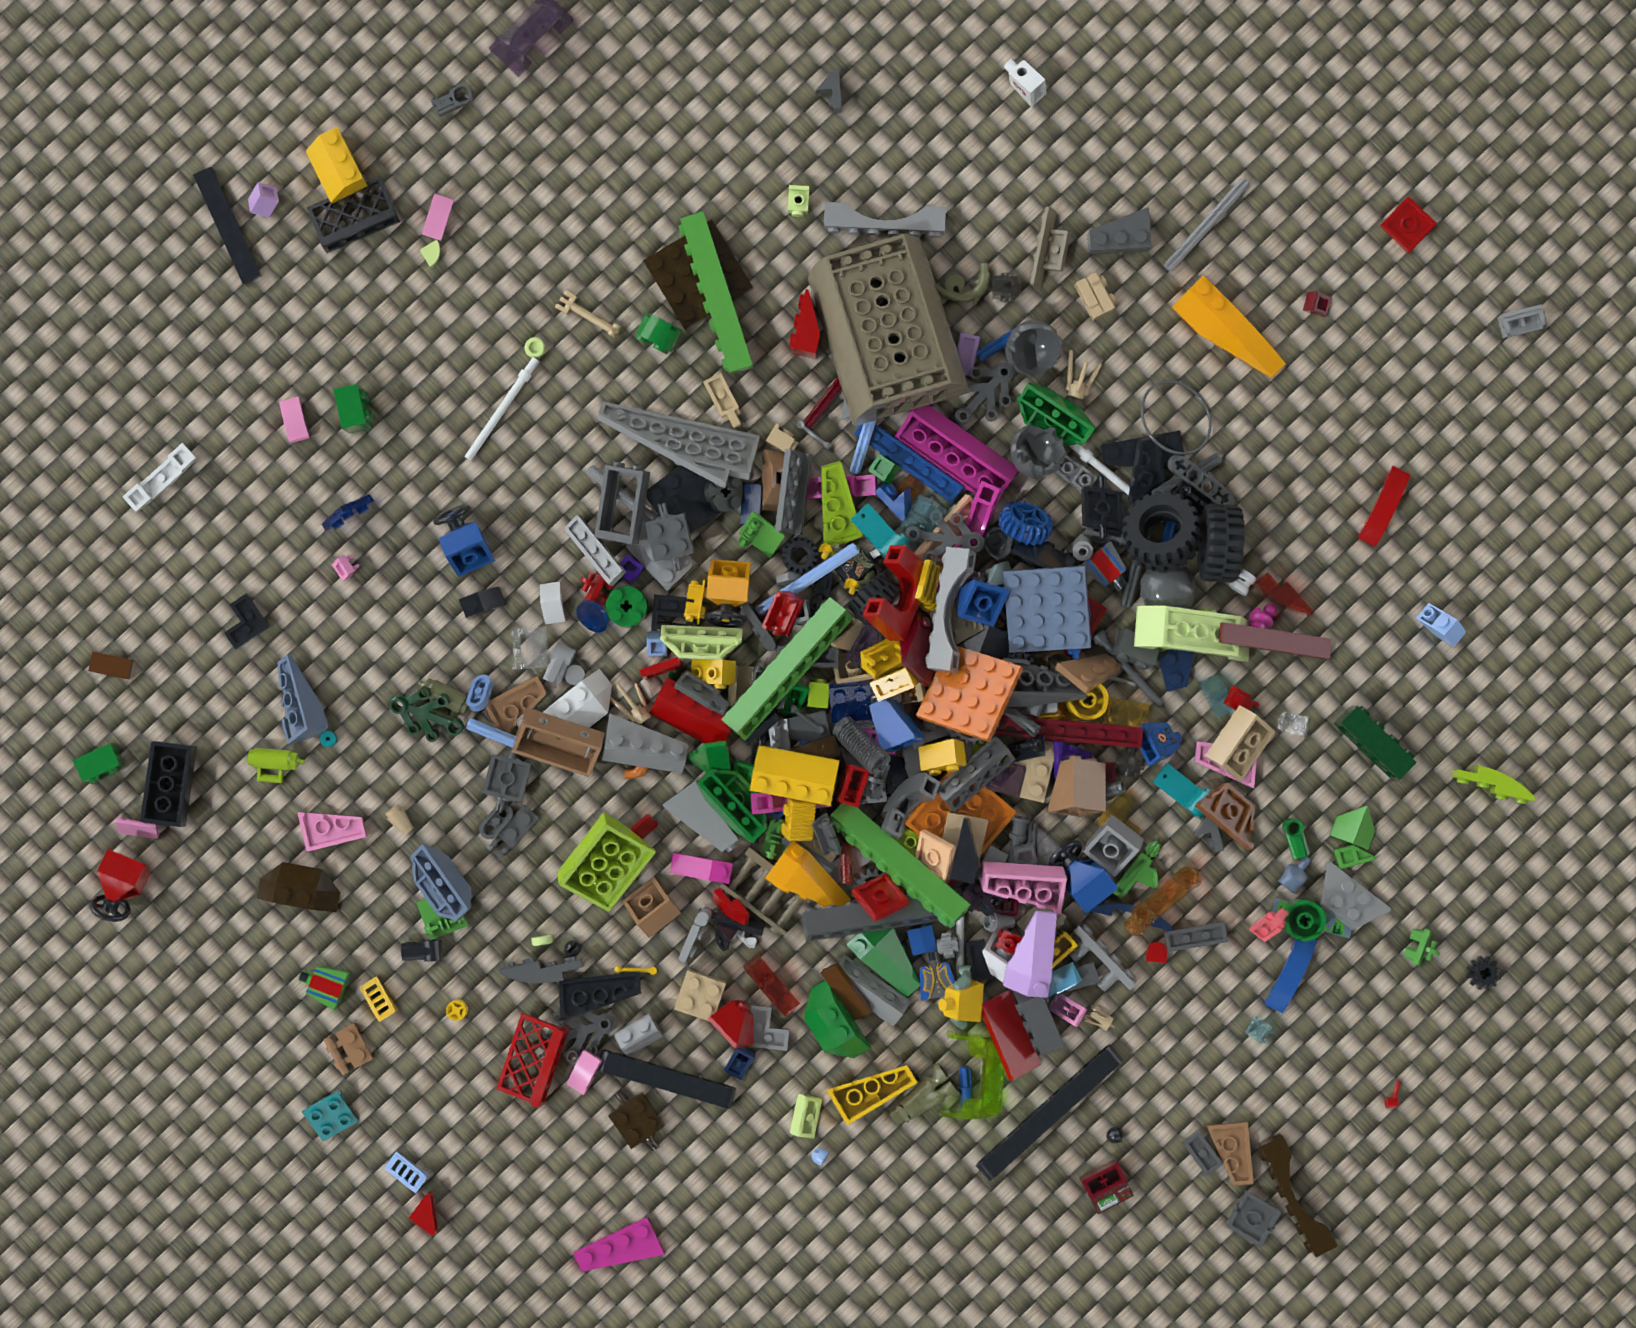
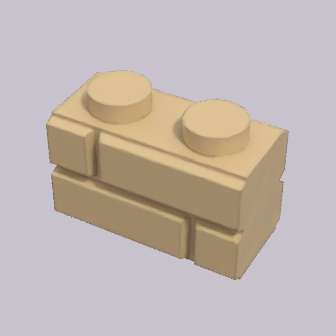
[1074,272,1117,321]

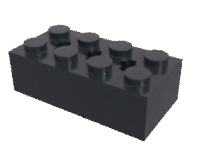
[140,741,197,827]

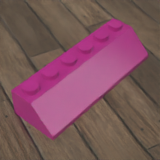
[895,405,1018,495]

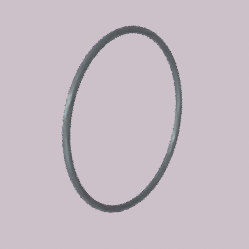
[1141,380,1212,455]

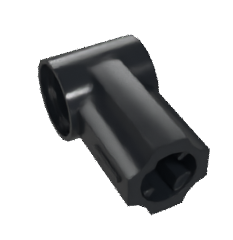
[401,940,442,962]

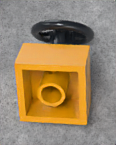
[705,559,751,628]

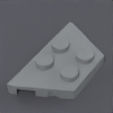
[1320,861,1391,930]

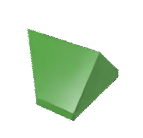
[1330,805,1375,850]

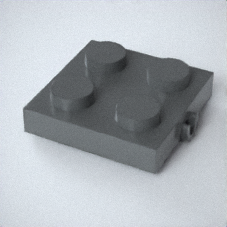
[1225,1190,1282,1247]

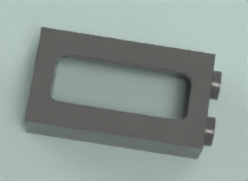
[594,461,650,544]

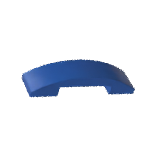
[1264,939,1318,1013]

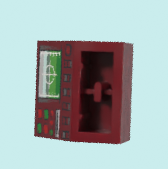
[1079,1159,1134,1214]

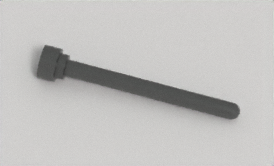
[1091,628,1163,707]

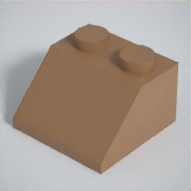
[622,877,681,938]

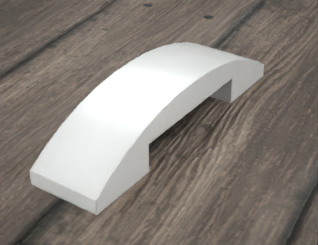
[123,443,196,512]

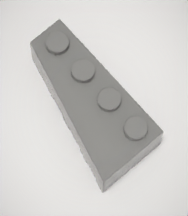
[602,714,688,773]

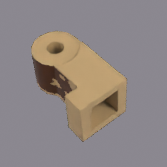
[901,681,932,704]

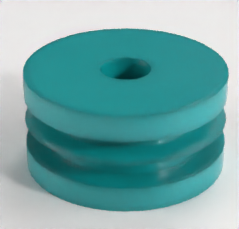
[320,731,337,747]

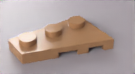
[1055,654,1122,694]
[485,675,547,733]
[1206,1121,1254,1186]

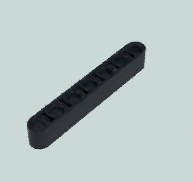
[597,1049,736,1109]

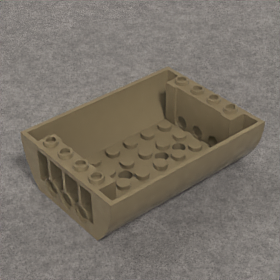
[808,234,970,427]

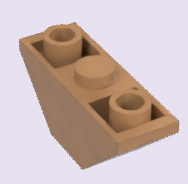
[761,450,784,512]

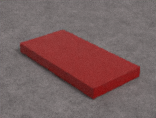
[981,990,1041,1081]

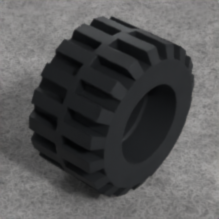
[848,572,901,625]

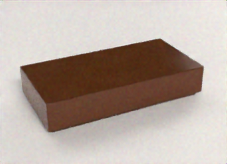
[88,651,134,680]

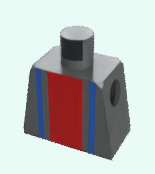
[1080,540,1128,591]

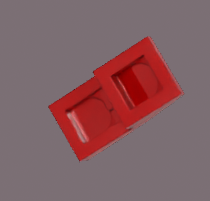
[713,887,749,925]

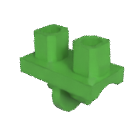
[1403,928,1440,966]

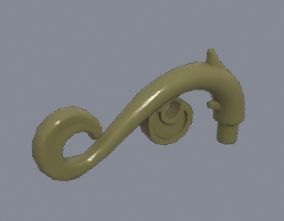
[936,263,991,306]

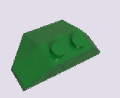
[1017,382,1096,446]
[696,769,767,843]
[803,980,871,1058]

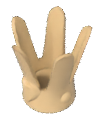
[1084,1003,1115,1031]

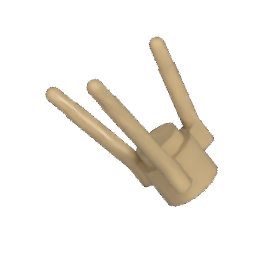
[1065,350,1102,400]
[610,683,651,725]

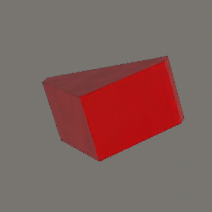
[409,1191,438,1236]

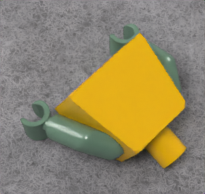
[938,965,984,1029]

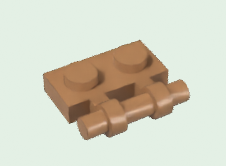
[324,1023,374,1075]

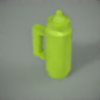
[248,748,305,783]

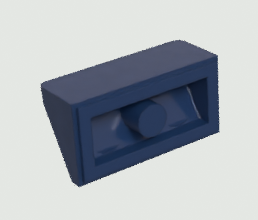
[740,484,762,525]

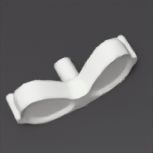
[736,930,757,948]

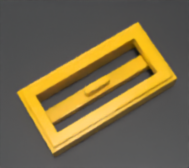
[915,560,942,605]

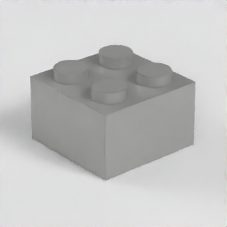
[1083,815,1144,876]

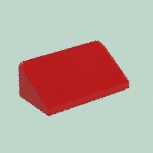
[630,814,658,839]

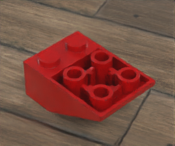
[789,289,820,360]

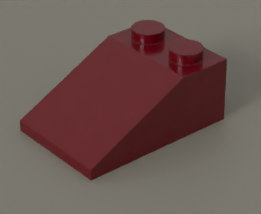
[900,611,934,687]

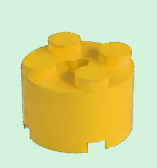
[1065,684,1109,721]

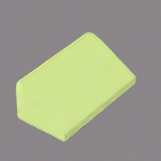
[790,1094,822,1139]

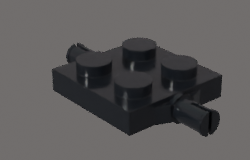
[1081,476,1123,541]

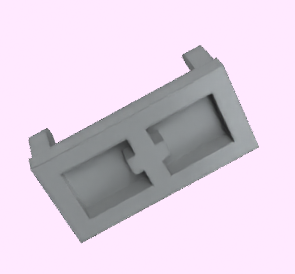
[1497,304,1545,339]

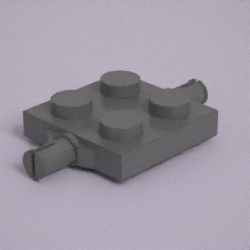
[645,503,695,572]
[482,747,532,813]

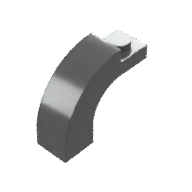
[880,773,941,839]

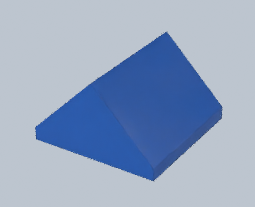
[958,579,1010,627]

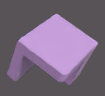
[248,182,279,218]

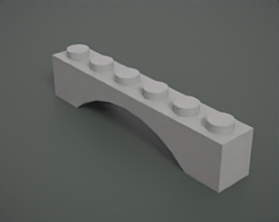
[824,202,946,238]
[926,547,976,673]

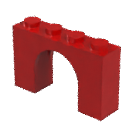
[862,545,924,641]

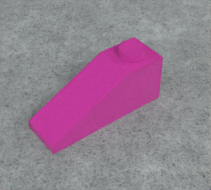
[670,853,733,884]

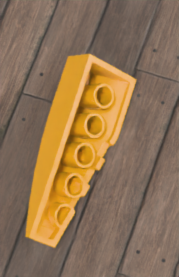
[1172,275,1286,378]

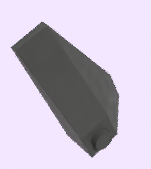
[1003,659,1087,707]

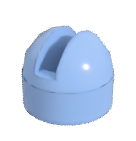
[812,1148,829,1166]

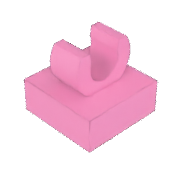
[332,555,359,581]

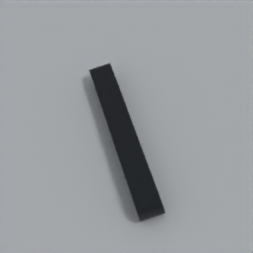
[975,1044,1123,1181]

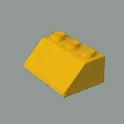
[306,127,368,204]

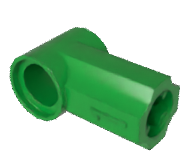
[1282,818,1310,859]

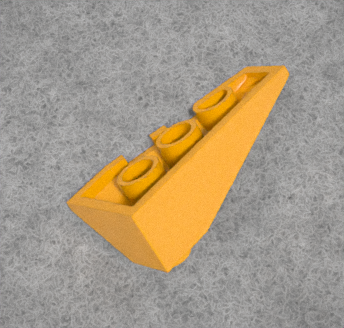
[765,841,851,908]

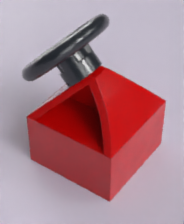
[90,849,151,922]

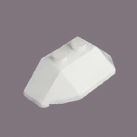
[543,669,612,728]

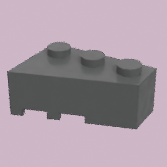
[1087,207,1151,255]
[1012,990,1064,1056]

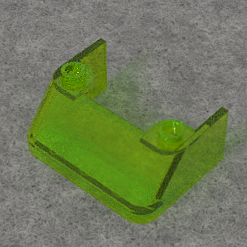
[939,1031,1005,1119]

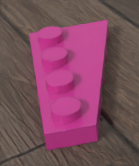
[573,1217,665,1272]

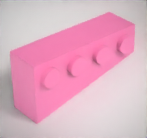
[980,861,1067,914]

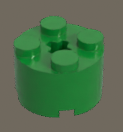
[635,312,682,354]
[606,586,648,628]
[1283,899,1326,941]

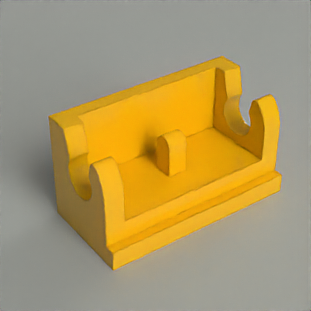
[861,639,902,679]

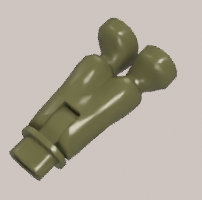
[889,1063,961,1126]

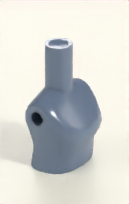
[1278,857,1311,894]

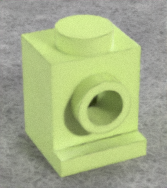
[788,185,809,217]

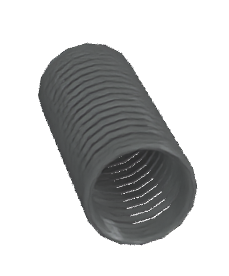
[833,716,890,774]

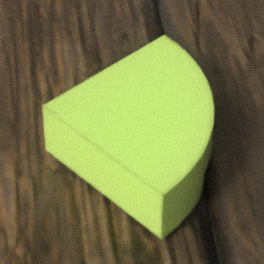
[420,240,440,268]

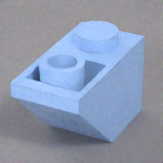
[1416,603,1466,647]

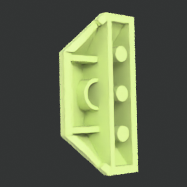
[660,625,743,660]

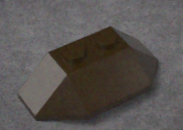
[257,862,341,912]

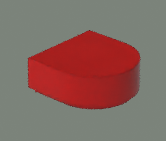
[1145,942,1167,963]

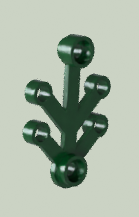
[389,686,464,742]

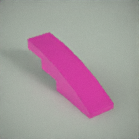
[807,475,878,500]

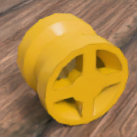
[446,999,468,1021]

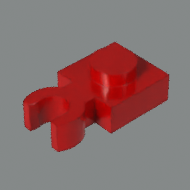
[1223,686,1260,711]

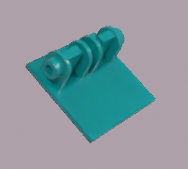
[302,1091,358,1141]

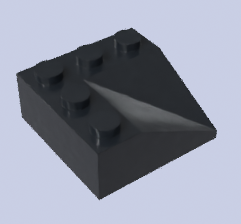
[646,465,722,535]

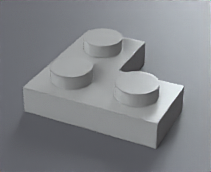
[749,1005,789,1051]

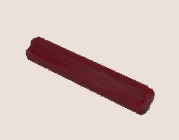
[804,376,842,428]

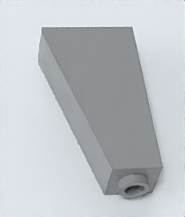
[663,781,739,852]

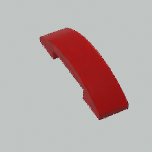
[1357,466,1411,547]

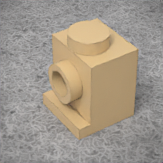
[766,423,799,454]

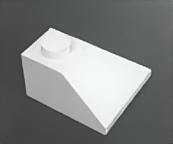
[982,929,1014,982]

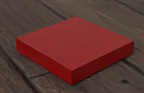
[1379,196,1437,254]
[639,657,682,680]
[852,873,909,922]

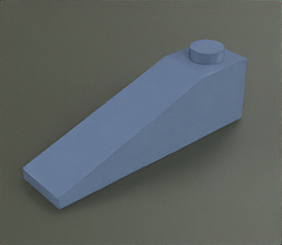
[277,654,328,745]

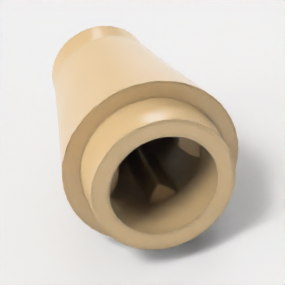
[385,804,413,835]

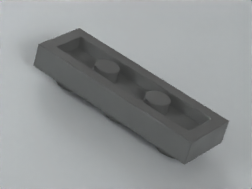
[1164,921,1228,952]

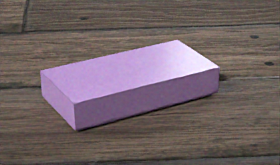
[957,333,980,377]

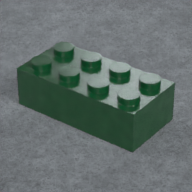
[1333,705,1417,780]

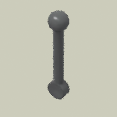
[789,705,824,734]

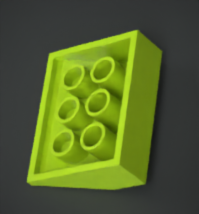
[557,812,656,912]

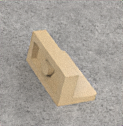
[728,665,754,706]

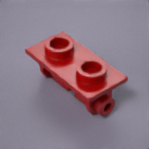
[995,929,1023,954]

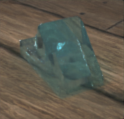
[1198,674,1234,719]

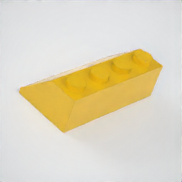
[750,745,840,806]

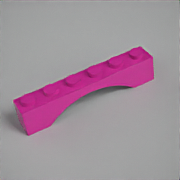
[936,481,1004,598]

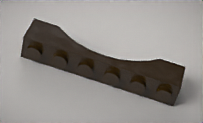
[1257,1133,1338,1257]

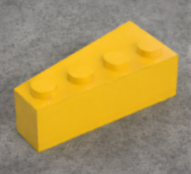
[826,1065,918,1126]

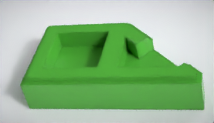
[1333,844,1376,869]

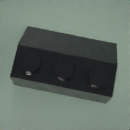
[1010,540,1076,569]

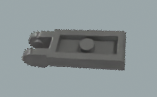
[739,601,778,651]
[487,805,539,859]

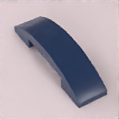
[1090,902,1172,931]

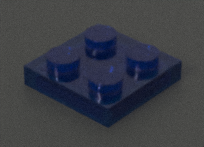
[829,681,872,723]

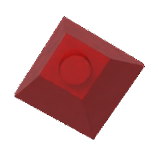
[708,1000,754,1048]

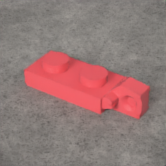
[1249,908,1289,942]

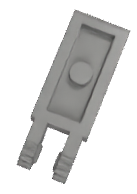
[678,907,712,963]

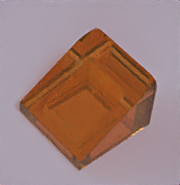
[896,474,924,502]

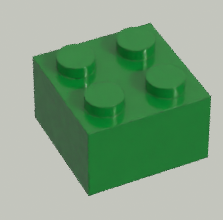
[333,384,374,434]

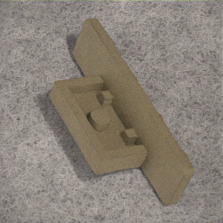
[1029,206,1071,289]

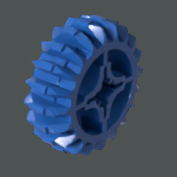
[998,500,1053,546]

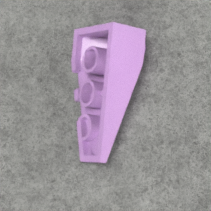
[1003,911,1057,998]

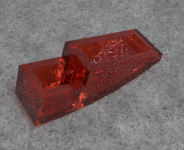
[1253,572,1314,616]
[743,954,800,1017]

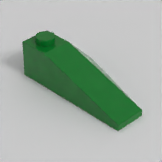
[688,741,732,773]
[846,928,920,997]

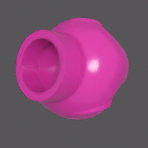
[1249,604,1277,629]

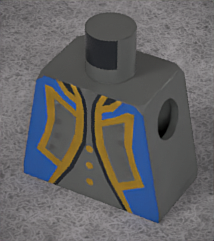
[920,951,957,1001]

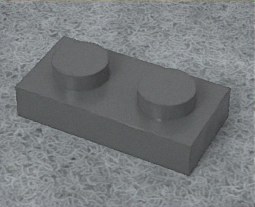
[1182,1130,1223,1176]

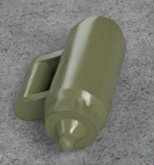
[418,679,469,719]

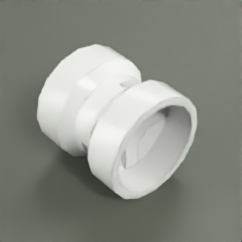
[1229,569,1257,596]

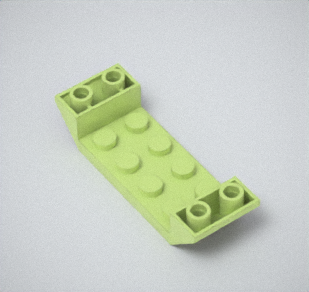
[1134,606,1251,662]

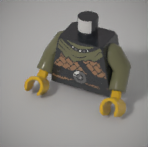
[818,543,882,595]

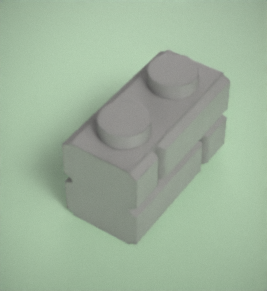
[614,1014,663,1056]

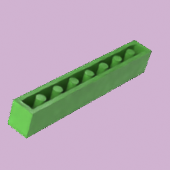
[678,211,753,375]
[722,597,853,741]
[830,803,970,928]

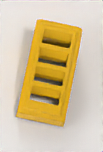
[359,976,398,1022]

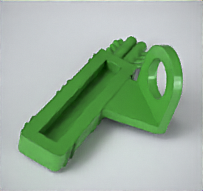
[1113,841,1161,899]

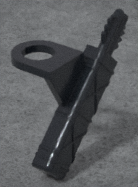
[699,907,765,951]

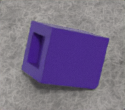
[620,555,645,584]

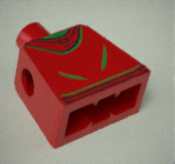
[835,764,870,808]

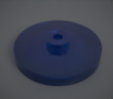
[576,600,609,633]

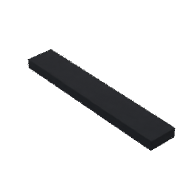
[193,167,262,284]

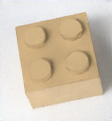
[674,969,726,1022]

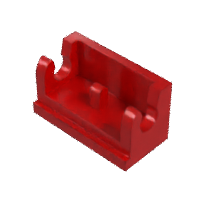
[762,591,804,636]

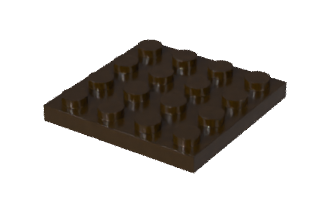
[643,219,754,330]

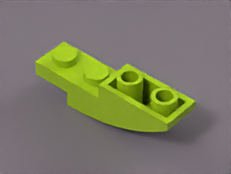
[1451,765,1535,804]

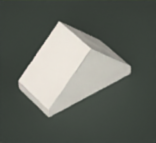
[540,582,566,624]

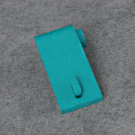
[850,503,909,558]
[1152,763,1212,820]

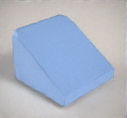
[646,632,668,657]

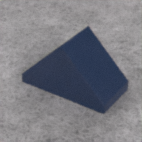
[723,1047,756,1080]

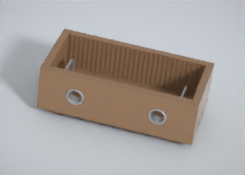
[512,707,605,777]

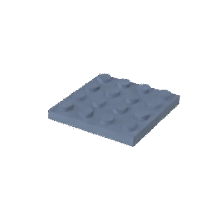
[1003,566,1092,653]

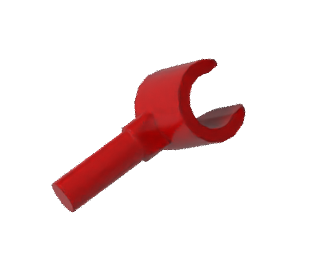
[1385,1080,1401,1108]

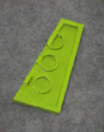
[821,461,863,547]

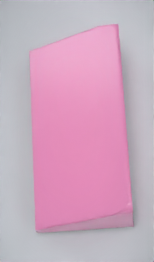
[115,818,161,839]

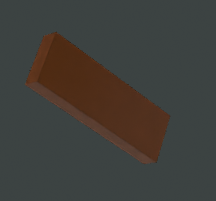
[821,963,872,1020]

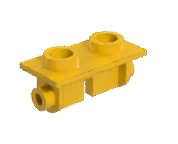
[684,580,707,625]

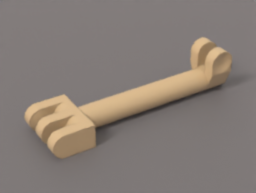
[555,290,621,338]

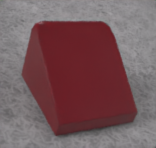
[1303,291,1332,317]

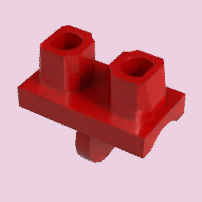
[580,572,615,606]

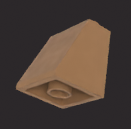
[1048,756,1106,817]

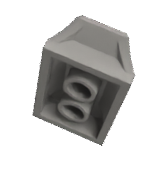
[626,521,697,592]

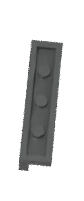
[937,736,1015,812]

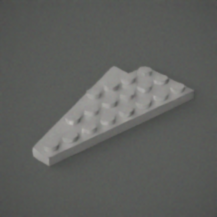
[598,401,760,488]

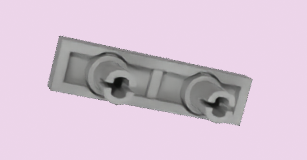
[1069,922,1136,992]

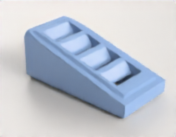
[385,1151,429,1193]

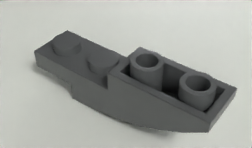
[498,956,583,983]

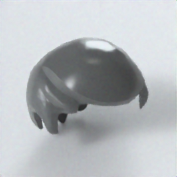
[1005,320,1063,377]
[1011,425,1067,479]
[1140,565,1196,609]

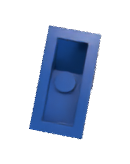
[875,482,911,521]

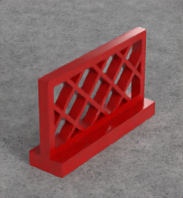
[496,1013,569,1108]

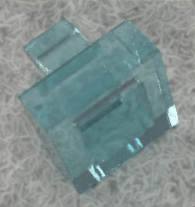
[1244,1016,1273,1044]

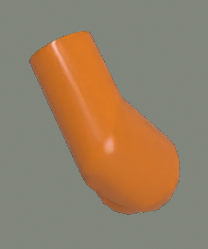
[624,766,649,779]

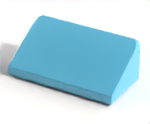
[1044,962,1082,999]

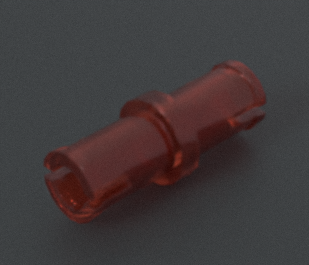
[838,843,854,885]

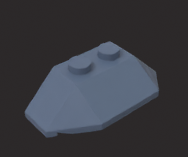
[410,843,471,921]

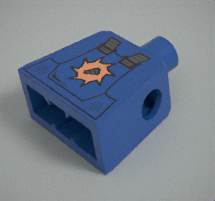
[1140,723,1182,766]

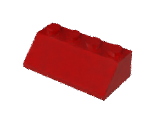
[650,677,732,744]

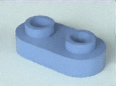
[466,675,493,712]

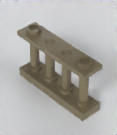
[720,847,811,936]

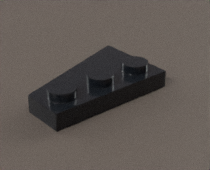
[1127,435,1165,504]

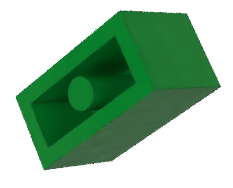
[72,743,125,784]

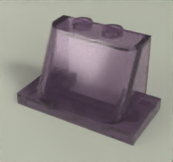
[489,0,574,77]

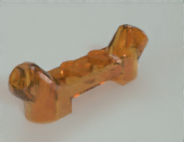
[1124,867,1202,936]

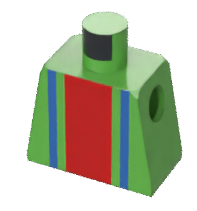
[299,966,351,1010]

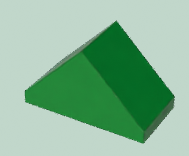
[777,684,810,717]

